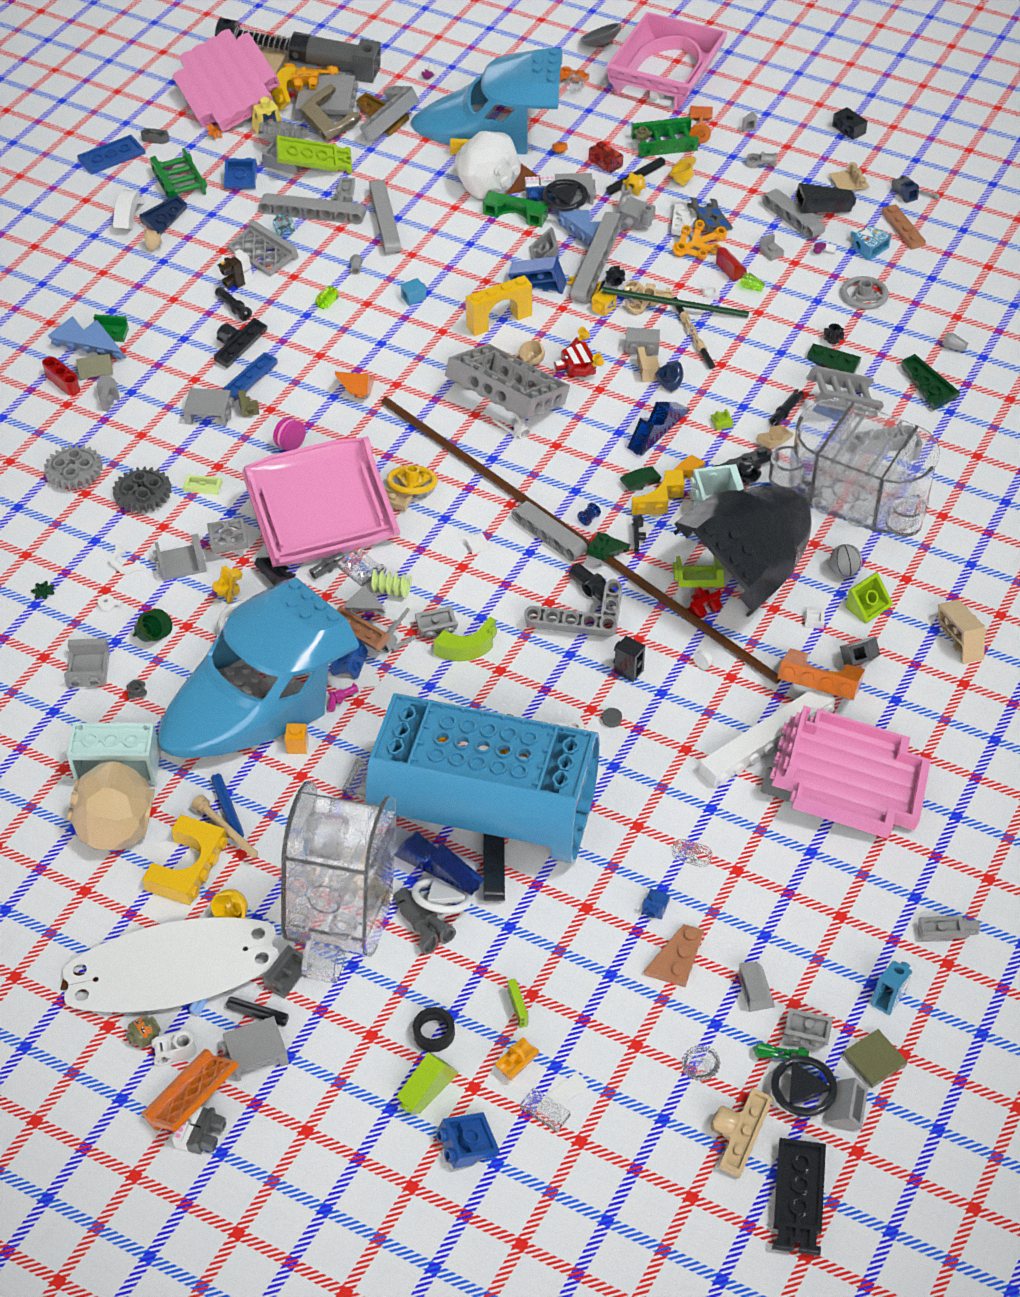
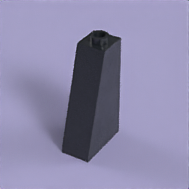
[795,183,856,213]

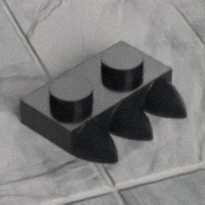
[254,557,296,585]

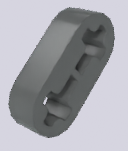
[141,128,170,144]

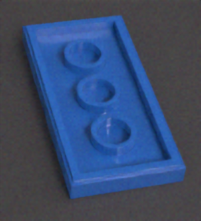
[77,135,146,175]

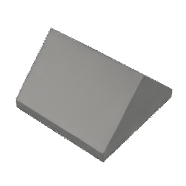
[529,227,559,260]
[344,586,386,613]

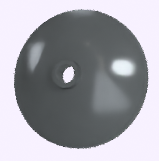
[580,23,622,47]

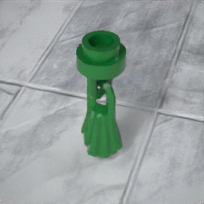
[754,1042,809,1066]

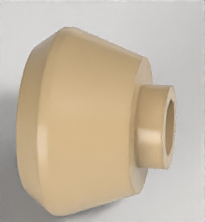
[144,230,162,251]

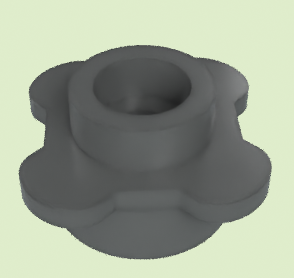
[126,680,147,699]

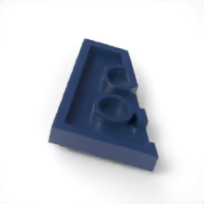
[139,195,187,235]

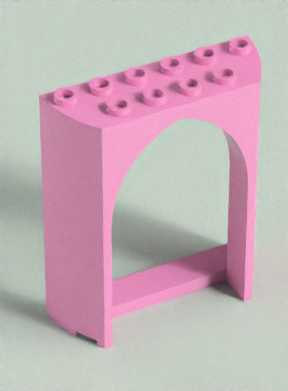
[606,12,728,110]

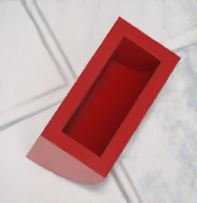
[716,247,747,281]

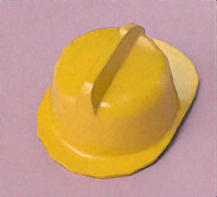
[669,156,697,186]

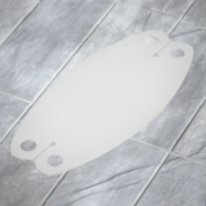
[62,917,279,1012]

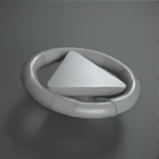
[841,276,889,309]

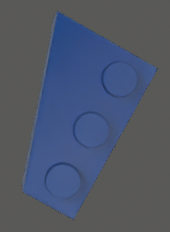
[508,256,567,294]

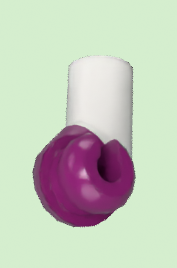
[421,64,436,80]
[813,243,837,254]

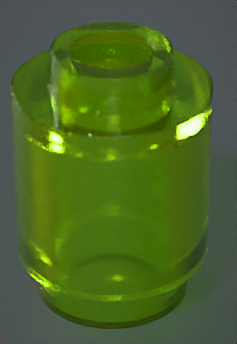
[315,286,339,309]

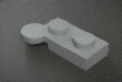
[331,178,356,202]

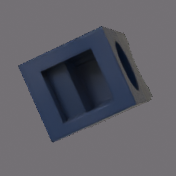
[891,175,919,203]

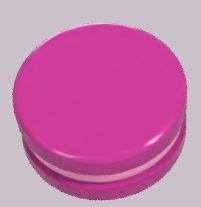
[273,417,306,451]

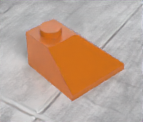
[335,371,375,399]

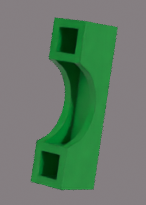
[483,191,548,228]

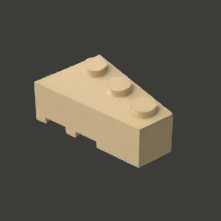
[938,599,987,664]

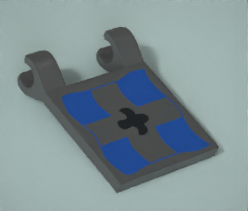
[687,197,733,230]

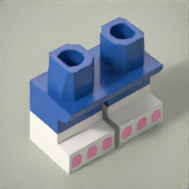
[525,176,555,202]

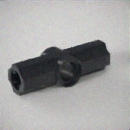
[569,563,616,607]

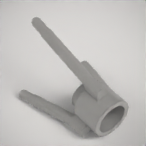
[381,608,416,653]

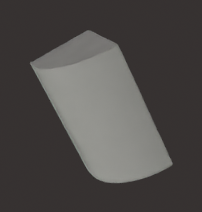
[738,962,775,1012]
[826,1078,868,1130]

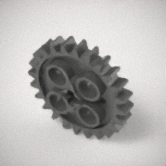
[113,466,172,514]

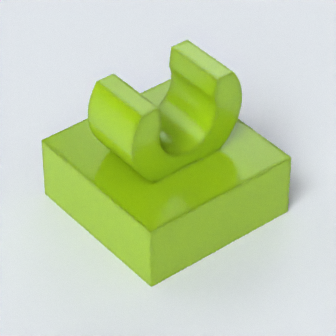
[710,409,734,431]

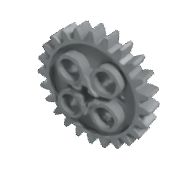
[259,121,309,139]
[44,444,103,491]

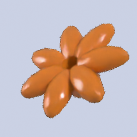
[205,123,223,139]

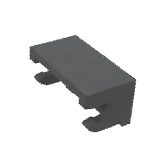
[263,945,310,999]

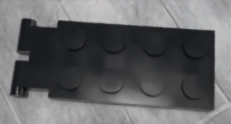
[772,1138,826,1256]

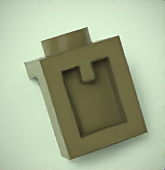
[238,390,259,417]

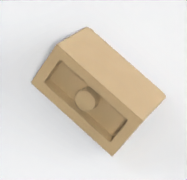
[637,347,660,383]

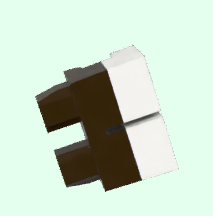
[219,249,253,288]

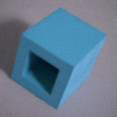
[400,278,427,306]

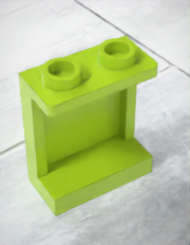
[673,555,724,587]

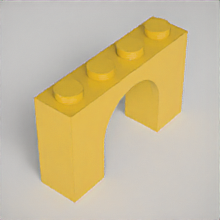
[466,275,532,336]
[142,814,228,905]

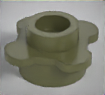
[634,127,652,141]

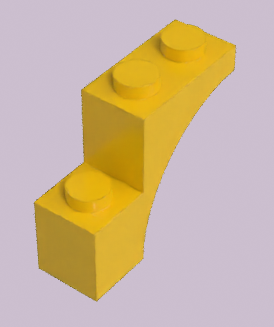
[631,470,685,515]

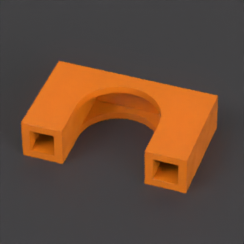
[777,648,865,700]

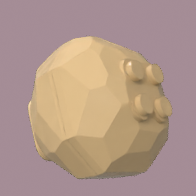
[67,761,155,851]

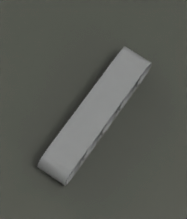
[762,189,825,239]
[511,501,588,561]

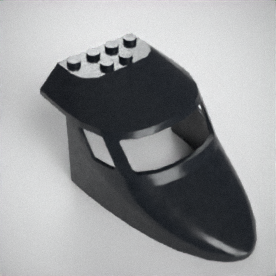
[674,486,812,617]

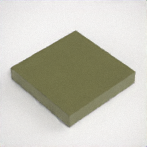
[843,1029,907,1088]

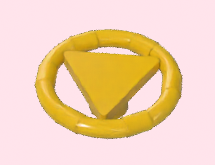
[386,465,438,495]

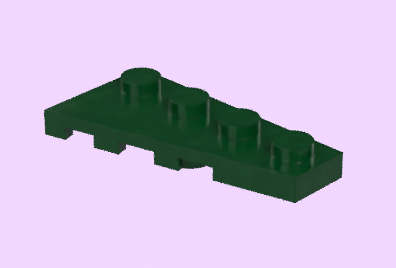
[901,354,960,410]

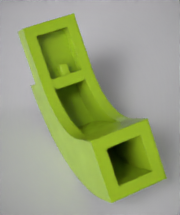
[433,617,497,662]

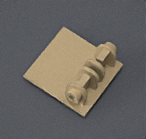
[829,162,870,191]

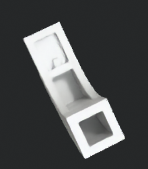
[113,190,144,229]

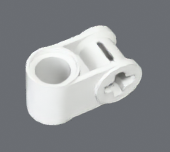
[151,1031,197,1066]

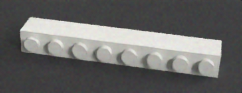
[699,689,835,788]

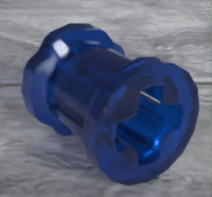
[577,502,601,526]

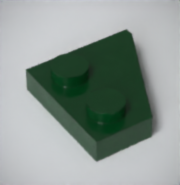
[586,532,631,561]

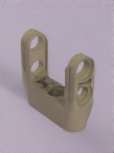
[299,84,361,142]

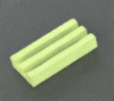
[183,475,223,495]

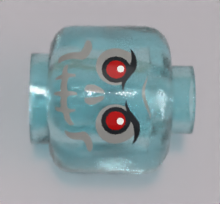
[273,213,295,238]

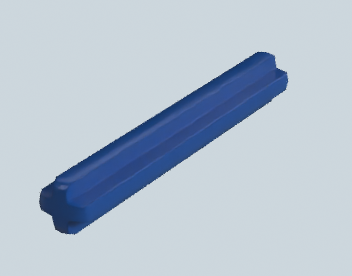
[211,773,244,837]

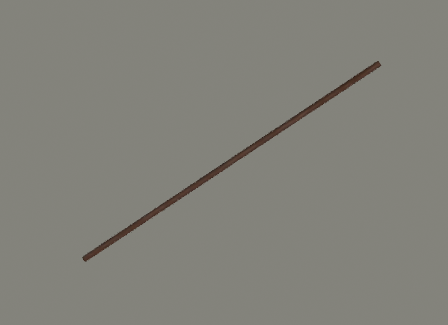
[381,397,781,684]

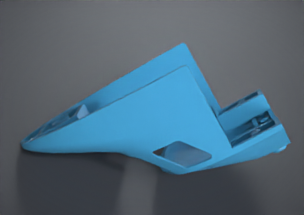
[411,48,563,155]
[158,577,359,758]

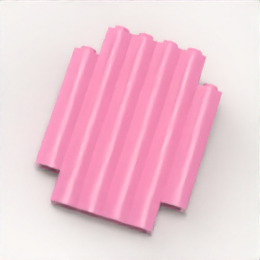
[172,29,281,132]
[770,706,931,839]

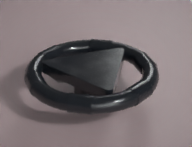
[542,179,588,211]
[771,1056,837,1117]

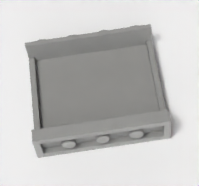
[295,74,358,121]

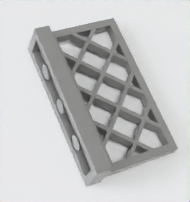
[227,219,299,277]

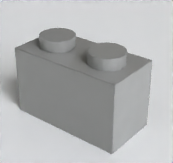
[625,327,660,355]

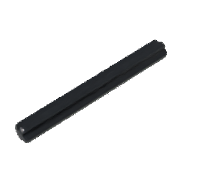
[606,157,666,195]

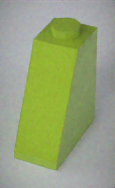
[396,1052,459,1114]

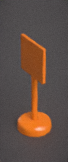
[690,106,713,144]

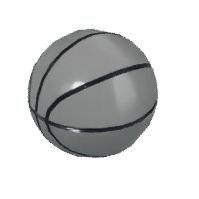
[830,544,862,577]

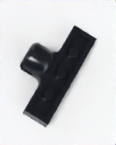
[214,318,267,368]
[712,447,775,483]

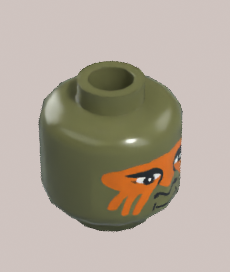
[126,1015,161,1048]

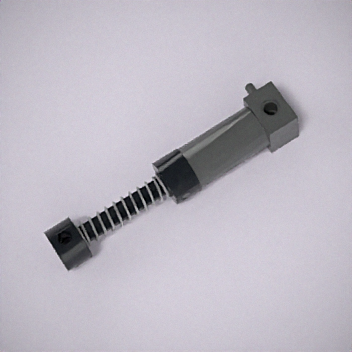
[215,17,381,84]

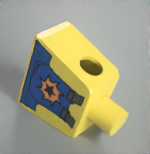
[251,97,282,135]

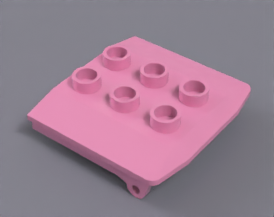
[242,436,400,567]

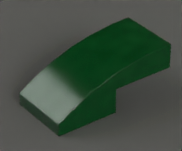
[620,466,662,491]

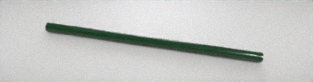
[602,287,749,318]

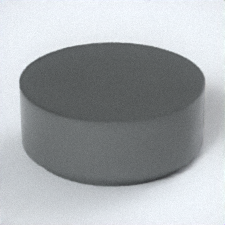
[602,708,622,727]

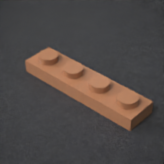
[881,204,926,250]
[337,606,391,652]

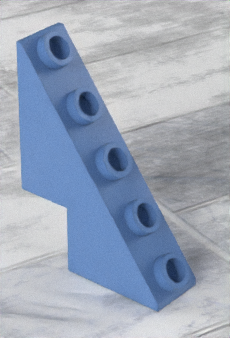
[557,210,608,261]
[47,316,127,359]

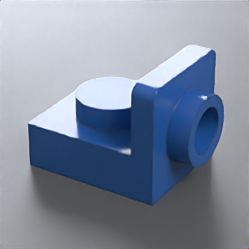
[642,889,670,920]

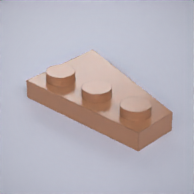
[644,924,704,988]

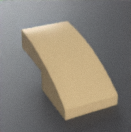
[756,425,794,449]

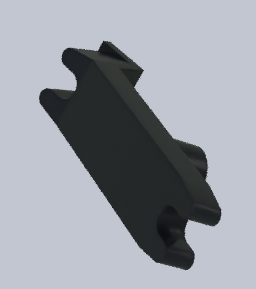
[631,514,646,553]

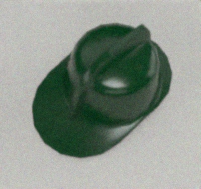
[133,609,172,642]

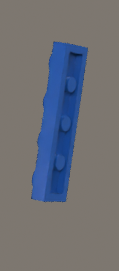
[222,352,278,401]

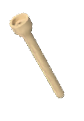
[192,795,258,858]

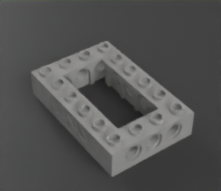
[445,344,570,419]

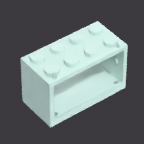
[689,464,744,508]
[67,723,161,785]

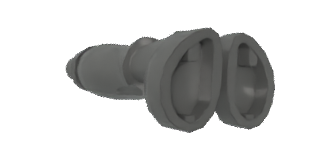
[393,887,456,954]

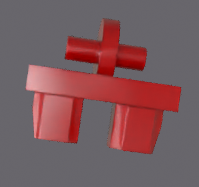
[687,587,723,619]

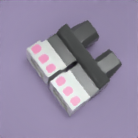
[172,1103,227,1155]

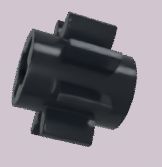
[606,266,626,286]
[823,323,845,344]

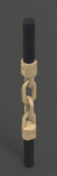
[673,297,715,369]

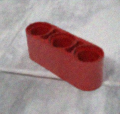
[42,356,80,396]

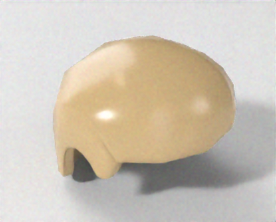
[518,340,545,366]

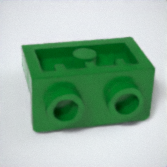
[93,314,129,342]

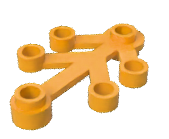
[283,63,340,76]
[673,220,727,260]

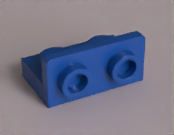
[329,638,368,679]

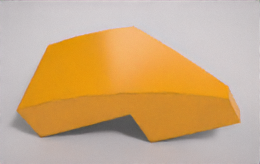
[674,455,706,479]

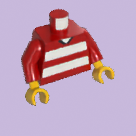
[554,327,604,377]

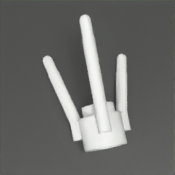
[492,412,531,439]

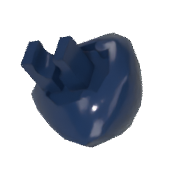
[655,360,684,392]

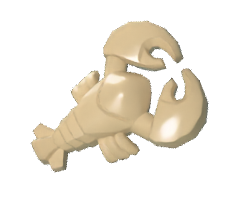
[624,280,673,314]

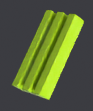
[507,978,528,1028]

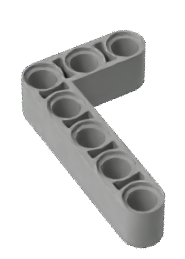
[360,86,419,141]
[524,579,622,637]

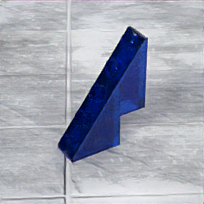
[627,402,690,456]
[393,831,484,895]

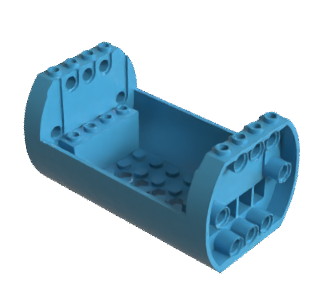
[366,693,600,864]

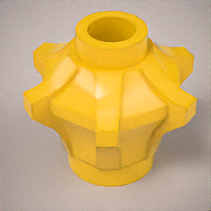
[623,172,646,196]

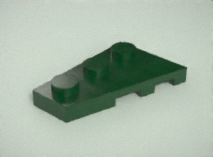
[807,343,861,374]

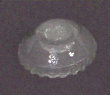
[681,1045,721,1081]

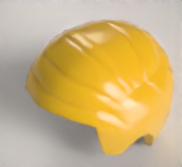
[210,889,248,919]

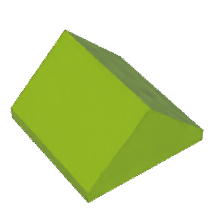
[846,572,893,623]

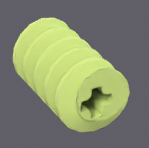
[371,569,412,598]

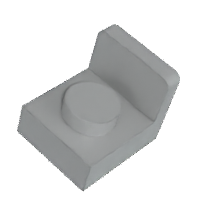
[759,233,784,261]

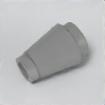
[942,332,968,352]

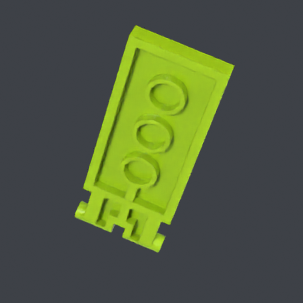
[276,135,353,174]

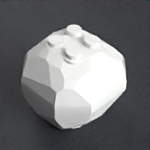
[455,131,521,199]

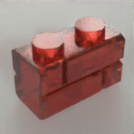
[589,141,623,174]

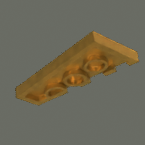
[356,92,409,137]

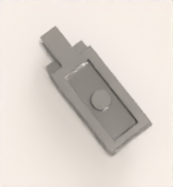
[918,915,981,940]

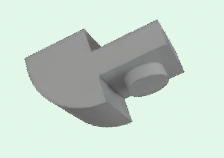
[96,375,120,412]

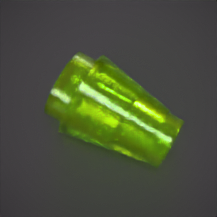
[740,272,765,292]

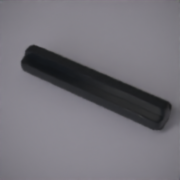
[226,996,289,1026]

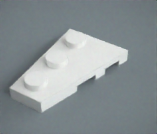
[671,198,704,237]

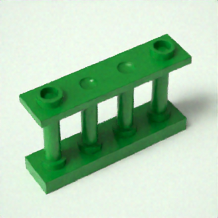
[631,117,699,157]
[150,148,207,199]

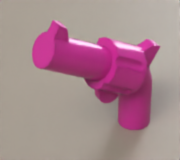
[328,683,359,712]

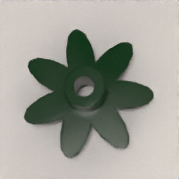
[31,581,55,599]

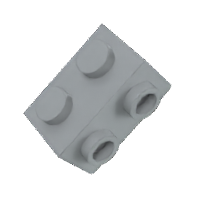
[415,606,458,638]
[784,1008,833,1048]

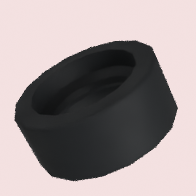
[413,1007,455,1052]

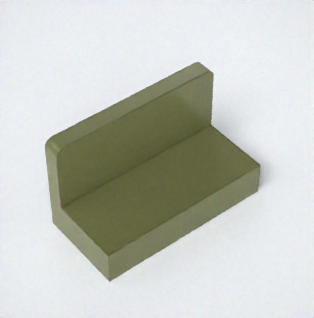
[76,354,113,379]

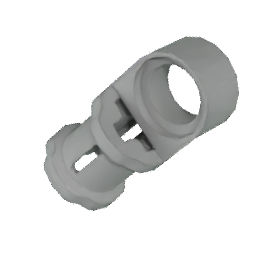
[746,151,777,168]

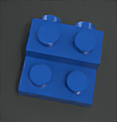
[224,158,257,189]
[436,1112,500,1169]

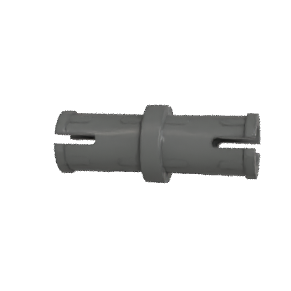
[309,552,346,579]

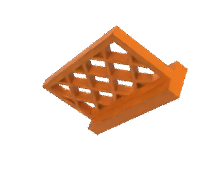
[141,1049,239,1132]

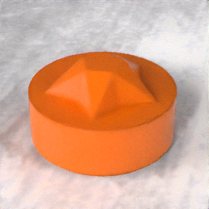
[552,142,568,153]

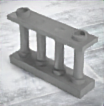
[806,365,884,418]

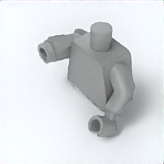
[618,184,656,230]

